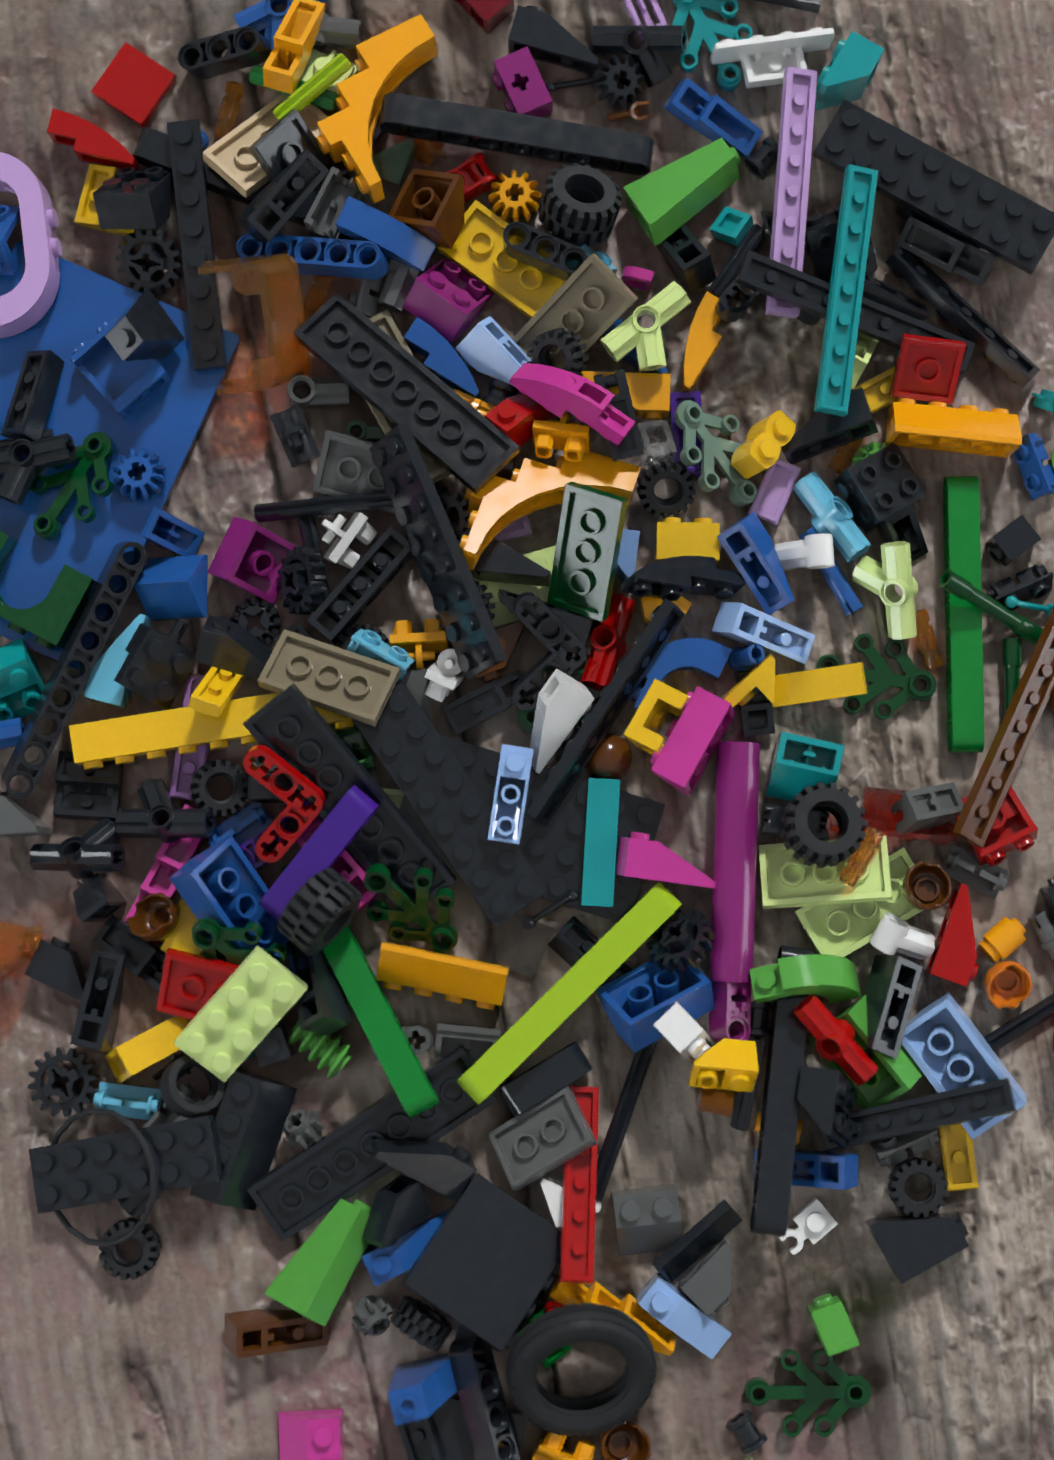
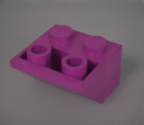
[402,257,494,343]

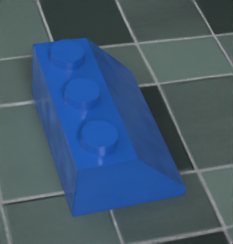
[596,960,715,1053]

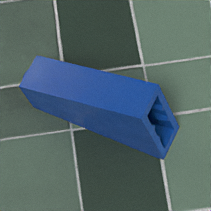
[388,1353,457,1425]

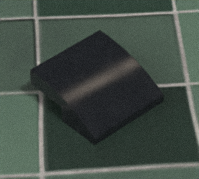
[53,751,123,822]

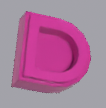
[621,266,654,291]

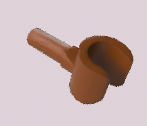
[607,101,653,122]

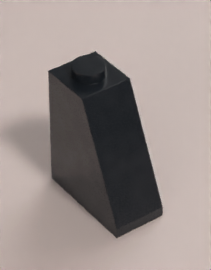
[105,289,185,361]
[865,1212,969,1284]

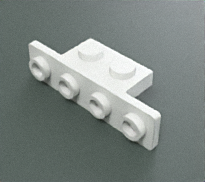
[710,27,835,89]

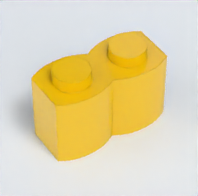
[731,410,796,479]

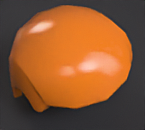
[983,961,1033,1010]

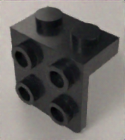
[805,205,878,283]
[833,444,926,534]

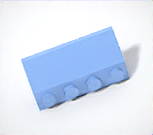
[901,991,1026,1140]

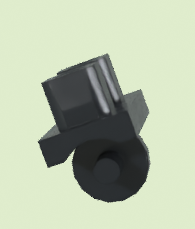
[270,404,320,468]

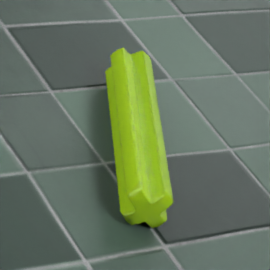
[273,53,352,120]

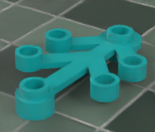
[672,0,753,92]

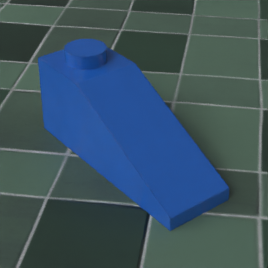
[717,511,795,615]
[754,1149,858,1190]
[362,1208,450,1287]

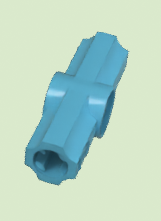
[793,472,871,562]

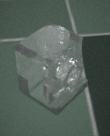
[637,419,677,471]

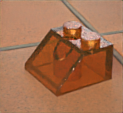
[0,919,44,981]

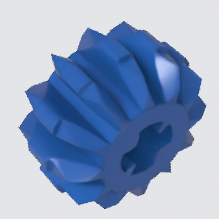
[113,448,167,501]

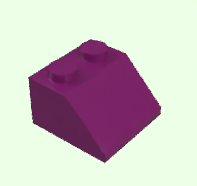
[208,516,295,604]

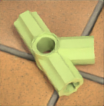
[600,281,691,371]
[852,541,918,640]

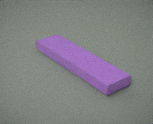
[169,674,210,801]

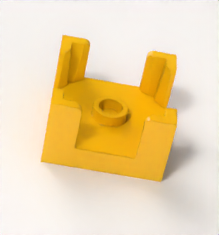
[624,679,690,756]

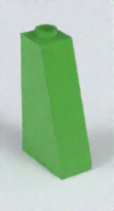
[623,138,741,246]
[265,1199,372,1327]

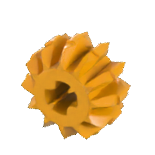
[489,169,541,222]

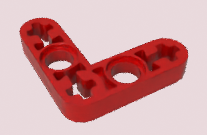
[243,745,325,863]

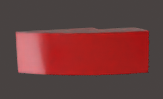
[47,108,140,170]

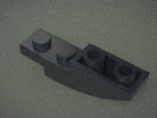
[620,556,745,602]

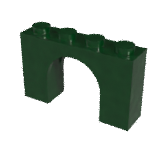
[0,531,96,650]

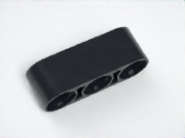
[178,26,271,79]
[503,222,588,281]
[498,1041,593,1117]

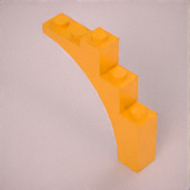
[316,14,438,204]
[460,451,641,571]

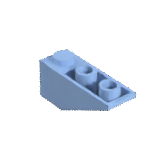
[487,744,534,844]

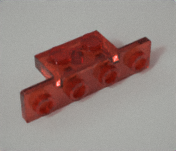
[828,787,958,844]

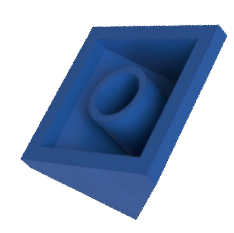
[134,554,208,621]

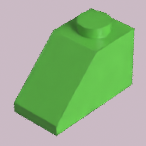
[807,1294,860,1356]

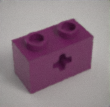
[491,46,553,117]

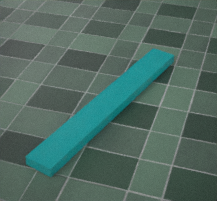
[814,164,879,417]

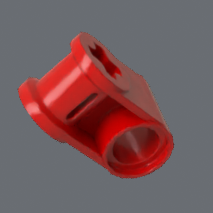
[446,152,500,204]

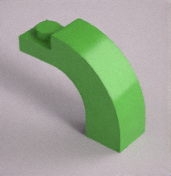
[749,954,862,1003]

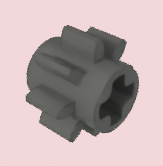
[282,1108,324,1150]
[351,1295,394,1336]

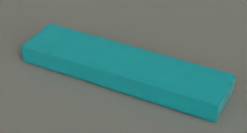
[581,778,620,907]

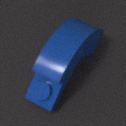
[631,638,732,711]

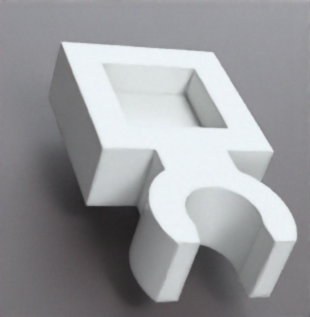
[778,1198,838,1255]

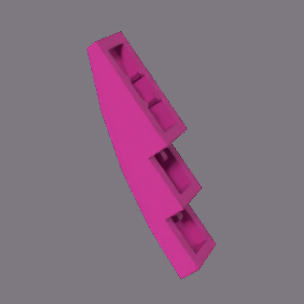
[125,804,205,923]

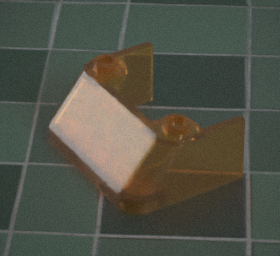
[198,253,312,395]

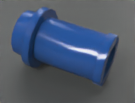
[728,644,765,672]

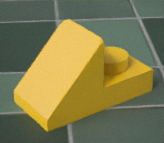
[724,654,775,707]

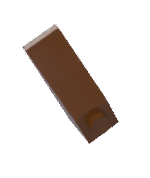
[224,1309,329,1359]

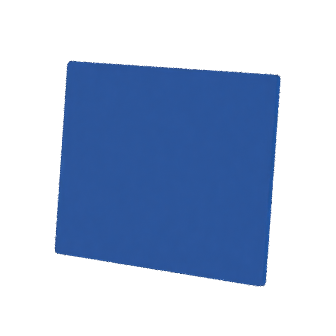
[0,241,240,671]

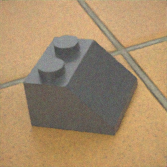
[0,791,51,838]
[612,1184,682,1256]

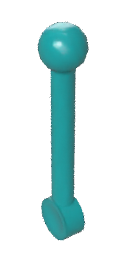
[1005,596,1054,616]

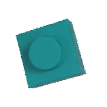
[710,206,753,246]

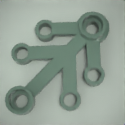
[674,400,757,507]

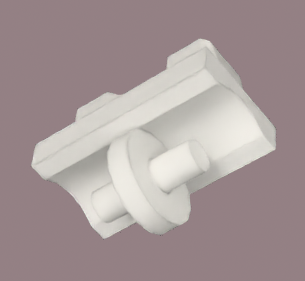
[321,512,377,569]
[424,648,465,702]

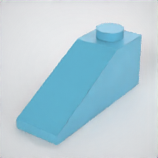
[83,614,151,709]

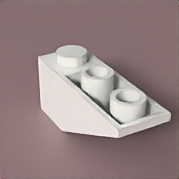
[529,668,595,774]
[654,1002,716,1066]

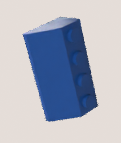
[169,835,289,959]

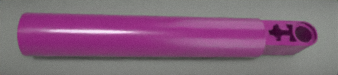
[709,741,760,1043]

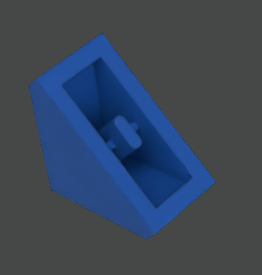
[141,507,205,556]

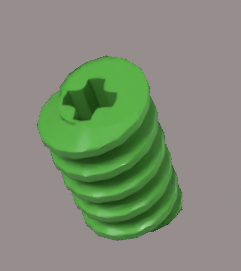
[289,1021,357,1079]

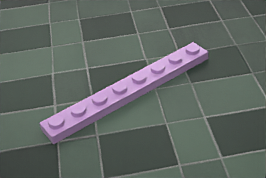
[766,66,818,318]

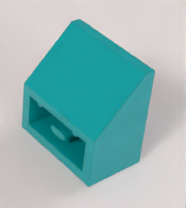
[815,31,885,110]
[0,638,46,721]
[765,731,845,801]

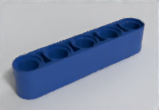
[236,233,389,280]

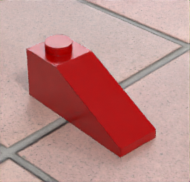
[485,393,558,447]
[925,883,979,987]

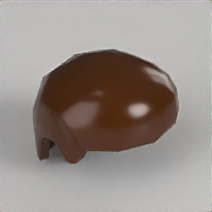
[585,733,632,780]
[902,861,952,911]
[127,893,179,941]
[600,1421,651,1460]

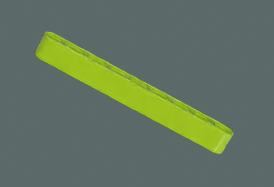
[456,881,682,1105]

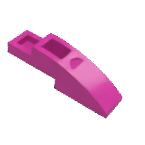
[509,363,635,446]

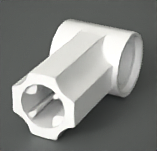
[775,534,835,571]
[869,913,935,960]

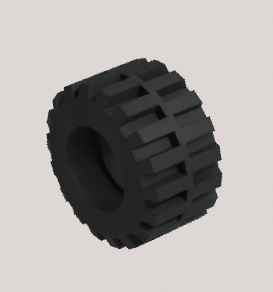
[538,163,622,247]
[780,782,868,868]
[278,868,362,956]

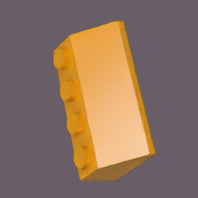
[885,398,1022,458]
[376,941,510,1010]

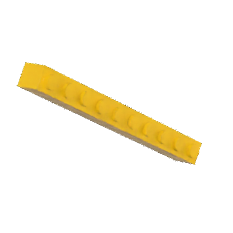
[69,693,354,770]

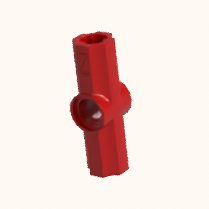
[581,593,636,691]
[793,994,879,1086]

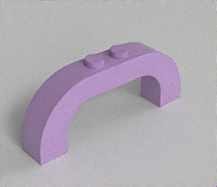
[0,152,62,339]

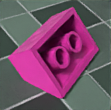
[650,686,735,796]
[278,1409,345,1460]

